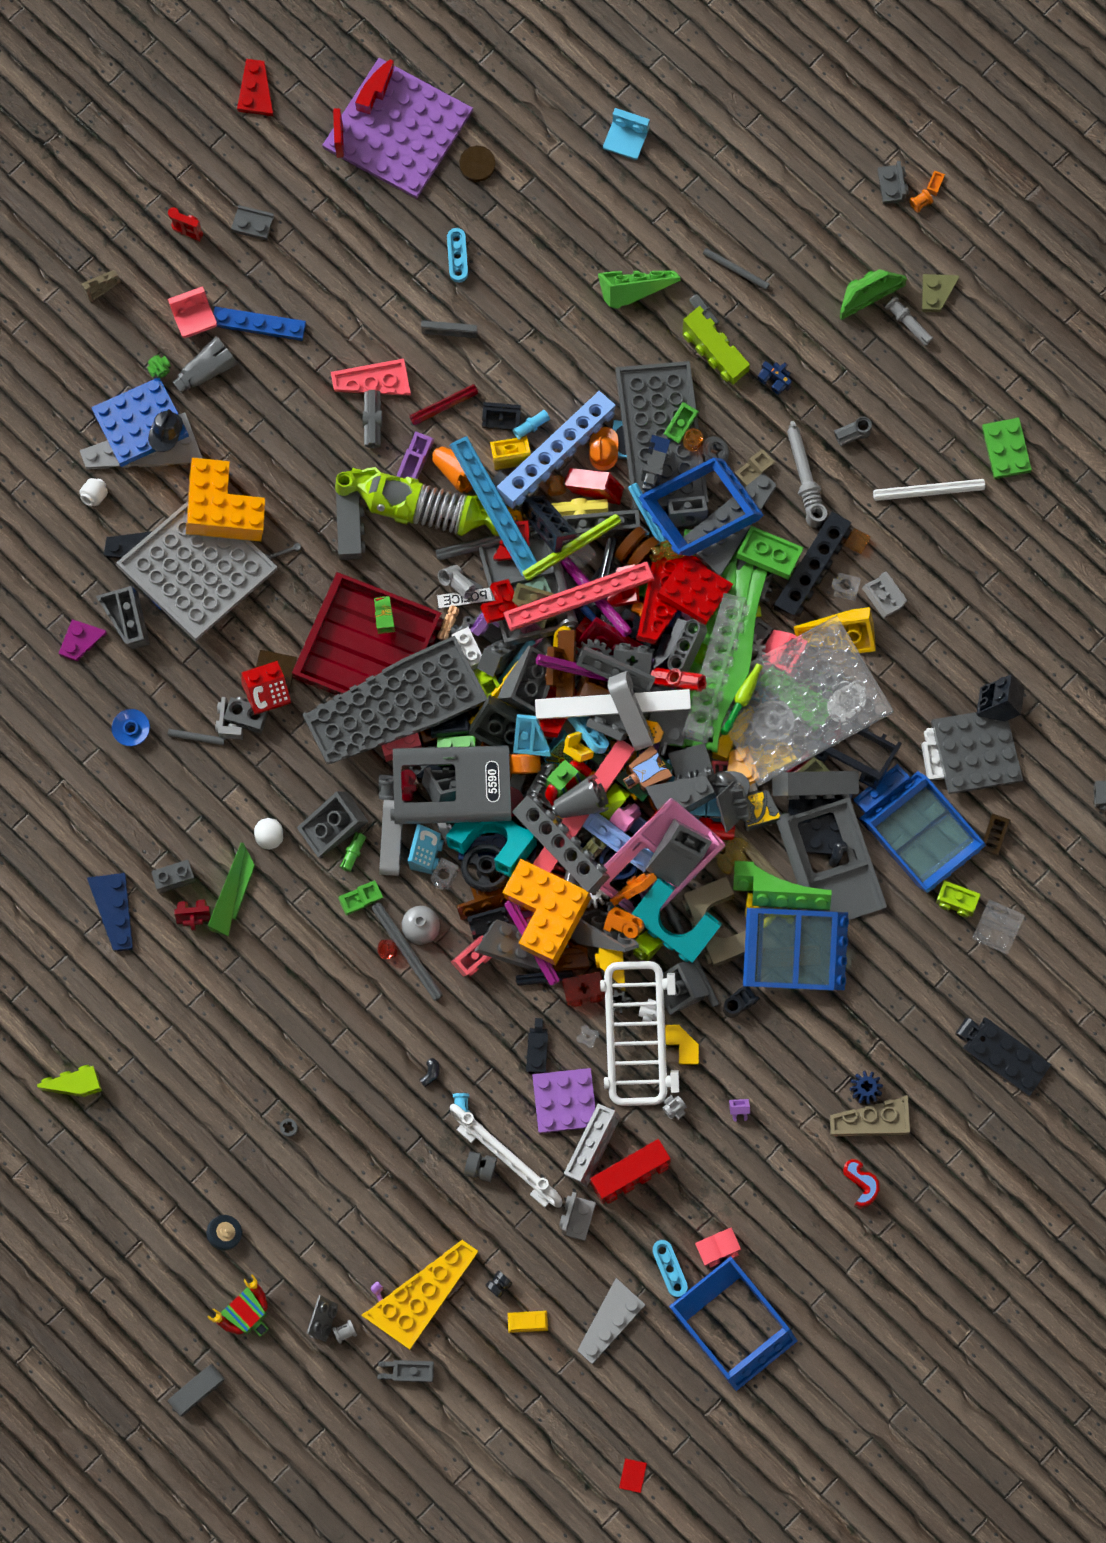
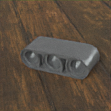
[668,619,707,672]
[168,1364,225,1417]

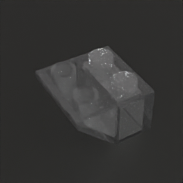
[972,899,1025,955]

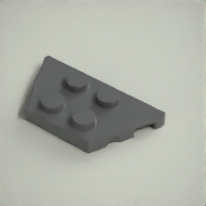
[475,920,542,972]

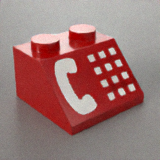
[241,661,291,715]

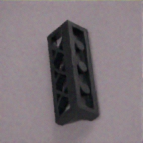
[521,495,577,553]

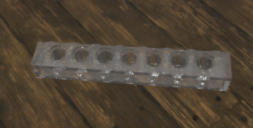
[683,593,749,744]

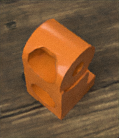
[603,907,644,938]

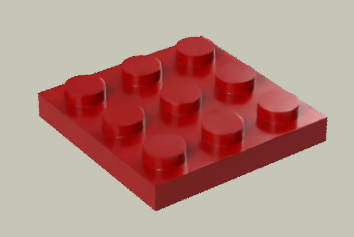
[656,555,733,626]

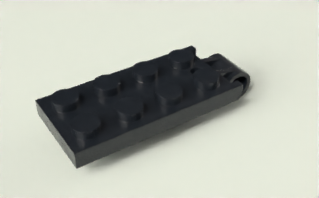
[955,1017,1052,1097]

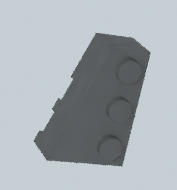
[96,586,150,649]
[645,775,717,812]

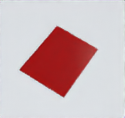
[619,1458,647,1493]

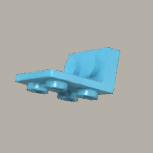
[603,108,650,160]

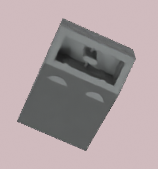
[645,819,712,887]

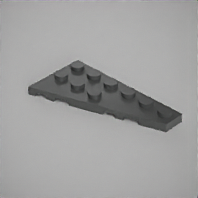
[683,473,776,577]

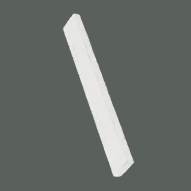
[535,689,691,719]

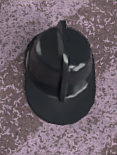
[148,409,183,452]

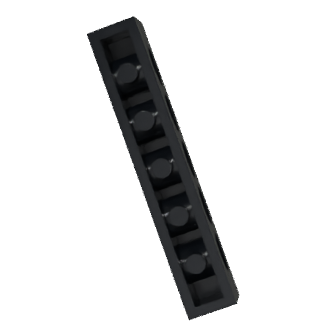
[774,511,852,621]

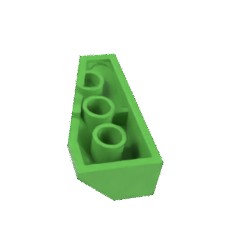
[598,271,680,308]

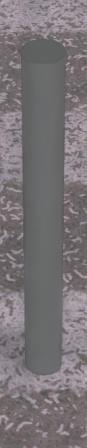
[703,248,770,290]

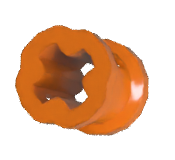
[909,189,933,213]

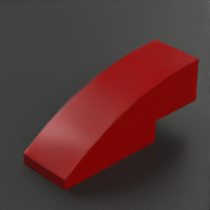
[355,59,395,114]

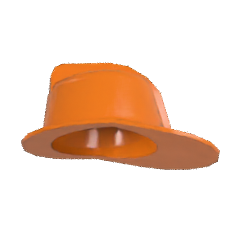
[589,427,619,471]

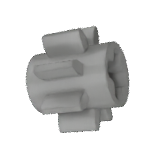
[663,1095,687,1120]

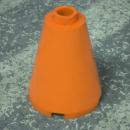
[432,446,484,494]

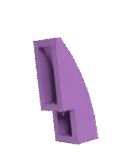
[397,431,435,479]

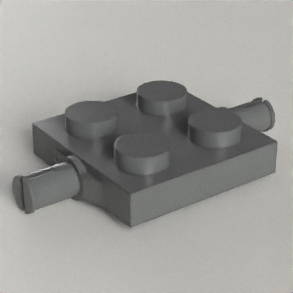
[649,709,692,756]

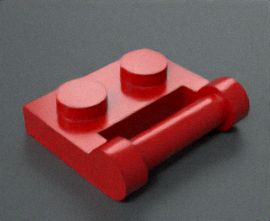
[168,207,203,241]

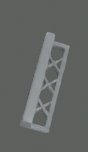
[564,1104,621,1187]

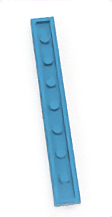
[449,436,537,576]

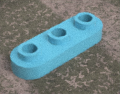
[447,228,468,282]
[568,716,609,754]
[652,1240,688,1298]

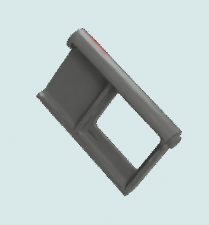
[478,531,579,645]
[776,797,887,931]

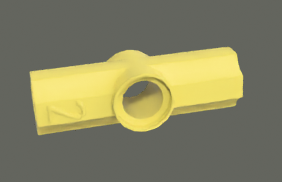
[551,498,608,517]

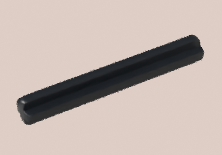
[592,537,618,609]

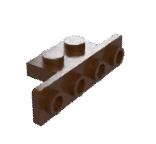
[545,630,576,698]
[457,875,509,920]

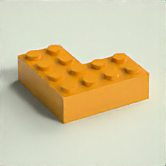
[186,458,265,542]
[502,859,592,966]

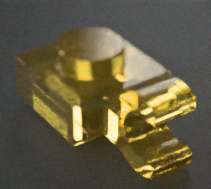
[649,540,684,562]

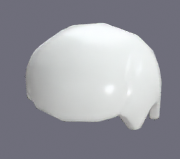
[254,818,283,850]

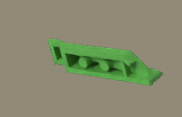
[208,843,255,936]

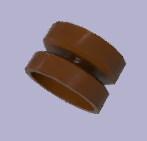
[615,526,662,566]

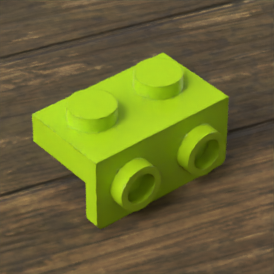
[936,880,980,917]

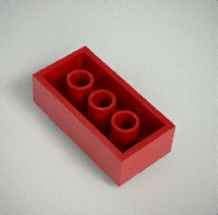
[590,1139,671,1204]

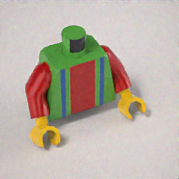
[545,760,595,819]
[207,1275,269,1337]

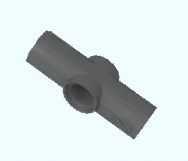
[363,390,382,448]

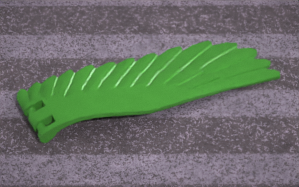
[667,562,768,753]

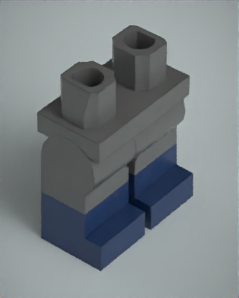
[641,435,670,492]

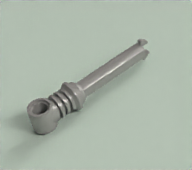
[787,421,827,528]

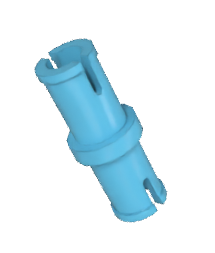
[513,410,550,439]

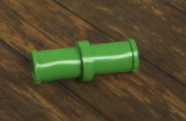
[340,832,367,872]

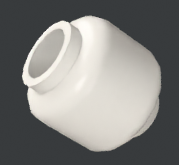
[80,478,108,506]

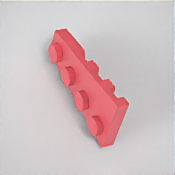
[331,358,411,395]

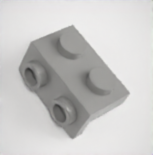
[862,572,907,618]

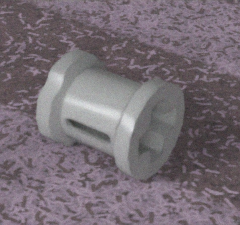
[332,1320,357,1344]

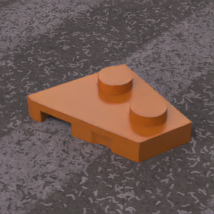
[610,873,657,906]

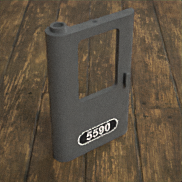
[390,745,511,824]

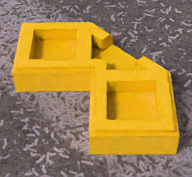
[665,1025,699,1065]

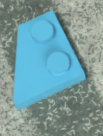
[513,714,551,757]

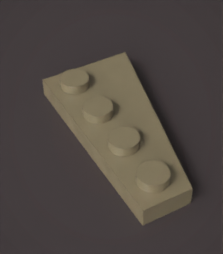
[830,1095,910,1136]

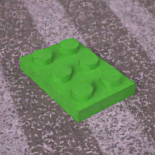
[982,418,1032,479]
[736,526,804,580]

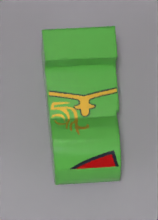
[374,596,395,634]

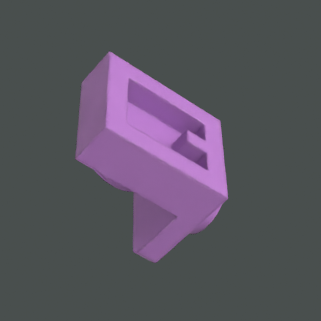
[470,613,500,636]

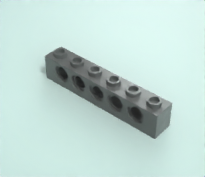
[512,795,610,894]

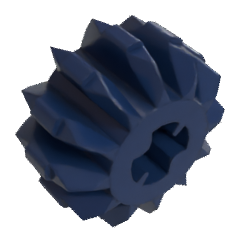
[849,1071,883,1105]

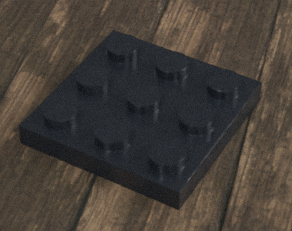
[785,795,845,855]

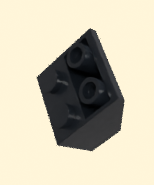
[976,674,1025,722]

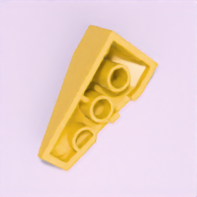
[794,607,876,654]

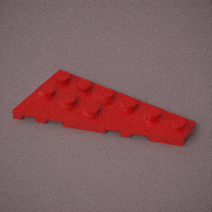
[636,548,707,644]

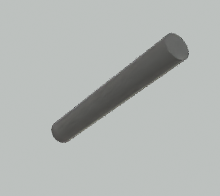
[168,729,225,745]

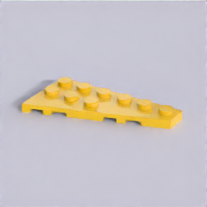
[361,1240,479,1350]

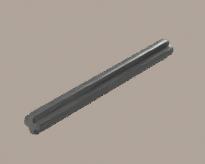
[436,526,539,560]
[372,903,443,1001]

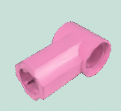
[609,803,641,833]

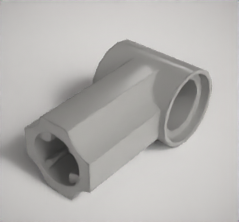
[438,565,476,599]

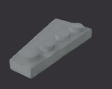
[577,1278,645,1364]

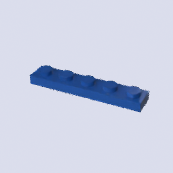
[213,307,306,341]

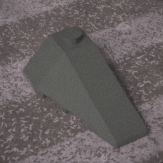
[571,908,639,952]

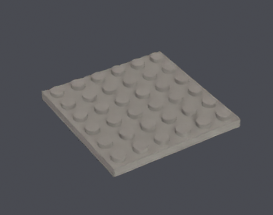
[116,501,277,642]

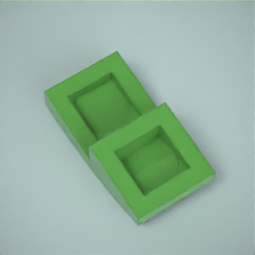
[338,880,383,915]

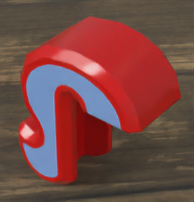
[843,1159,880,1209]

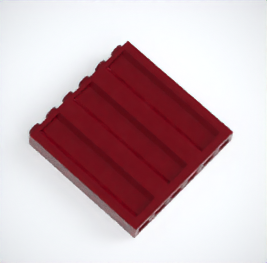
[292,572,444,695]

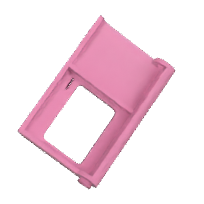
[600,798,725,914]

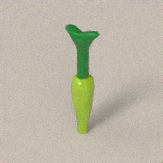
[721,664,763,735]

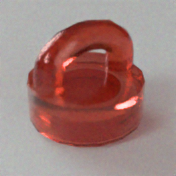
[377,939,397,959]

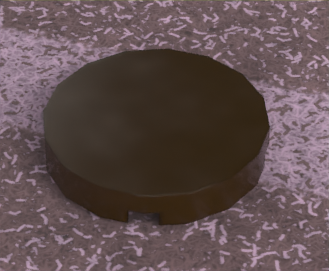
[459,145,496,182]

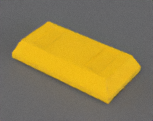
[507,1311,548,1333]

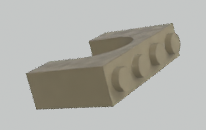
[681,877,746,968]

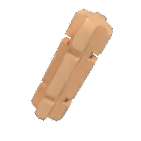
[437,605,459,641]

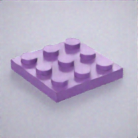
[532,1068,595,1134]

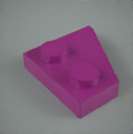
[58,619,107,661]

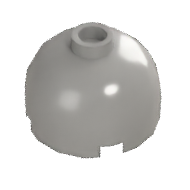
[402,906,440,945]

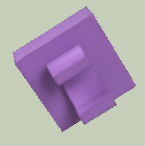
[729,1099,750,1121]

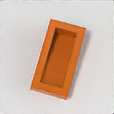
[926,170,945,196]

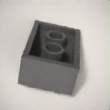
[498,646,550,715]
[297,791,369,858]

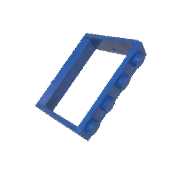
[638,457,764,556]
[669,1256,798,1391]

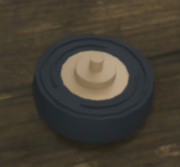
[206,1215,242,1251]

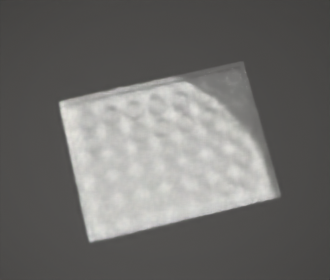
[723,615,894,786]

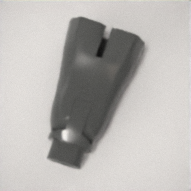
[173,336,238,393]

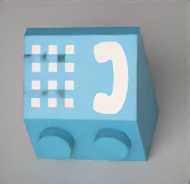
[408,824,444,874]

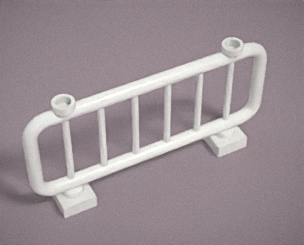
[600,961,679,1106]
[450,1104,562,1208]

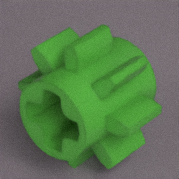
[147,355,171,378]

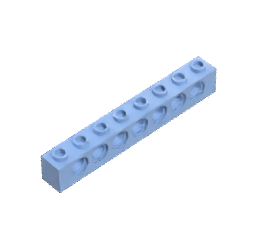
[496,391,616,509]

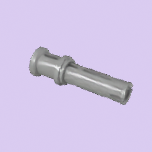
[885,296,933,346]

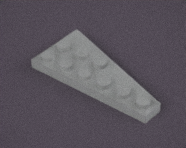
[79,412,203,469]

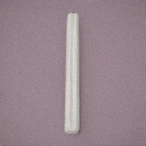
[873,479,985,501]

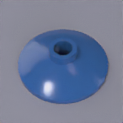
[112,709,150,746]

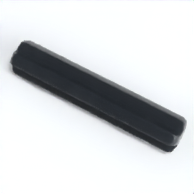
[516,970,573,986]

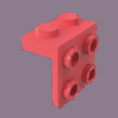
[168,286,217,338]

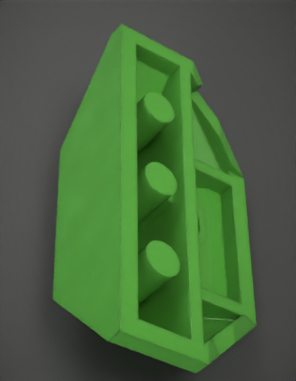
[840,269,907,320]

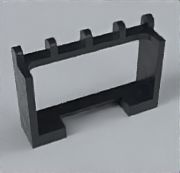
[808,716,902,790]

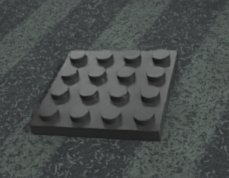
[931,712,1023,794]

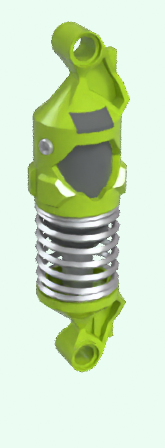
[335,467,499,536]

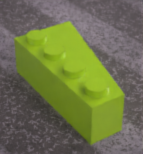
[682,306,750,385]

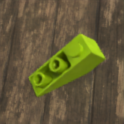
[37,1065,102,1097]

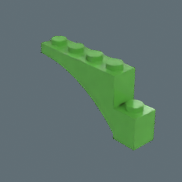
[733,861,832,910]

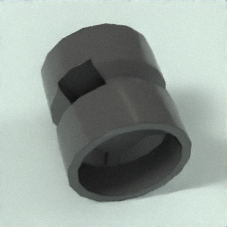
[464,1151,497,1183]

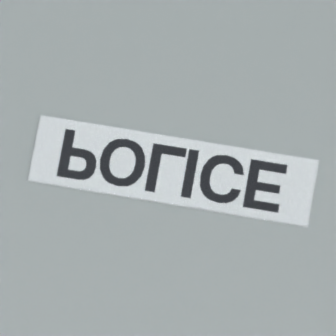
[437,588,493,608]

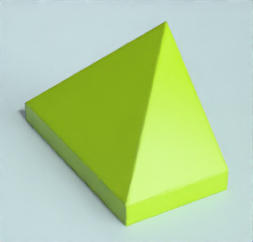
[599,782,630,821]

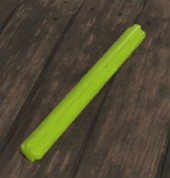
[522,514,621,580]

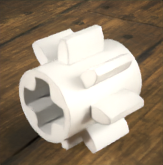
[638,999,657,1022]

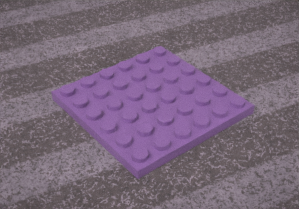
[322,58,473,199]

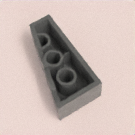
[772,771,859,799]

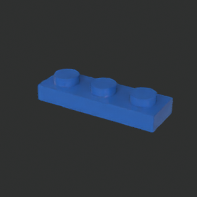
[853,764,910,815]

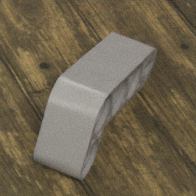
[608,671,655,751]
[379,800,405,876]

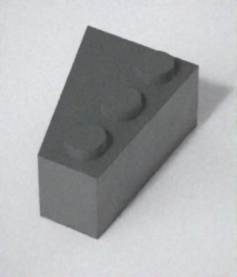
[422,767,456,802]

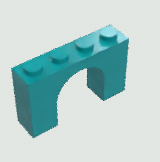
[446,821,537,877]
[631,877,722,963]

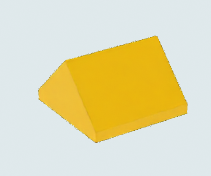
[490,436,531,470]

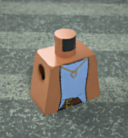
[623,745,672,791]

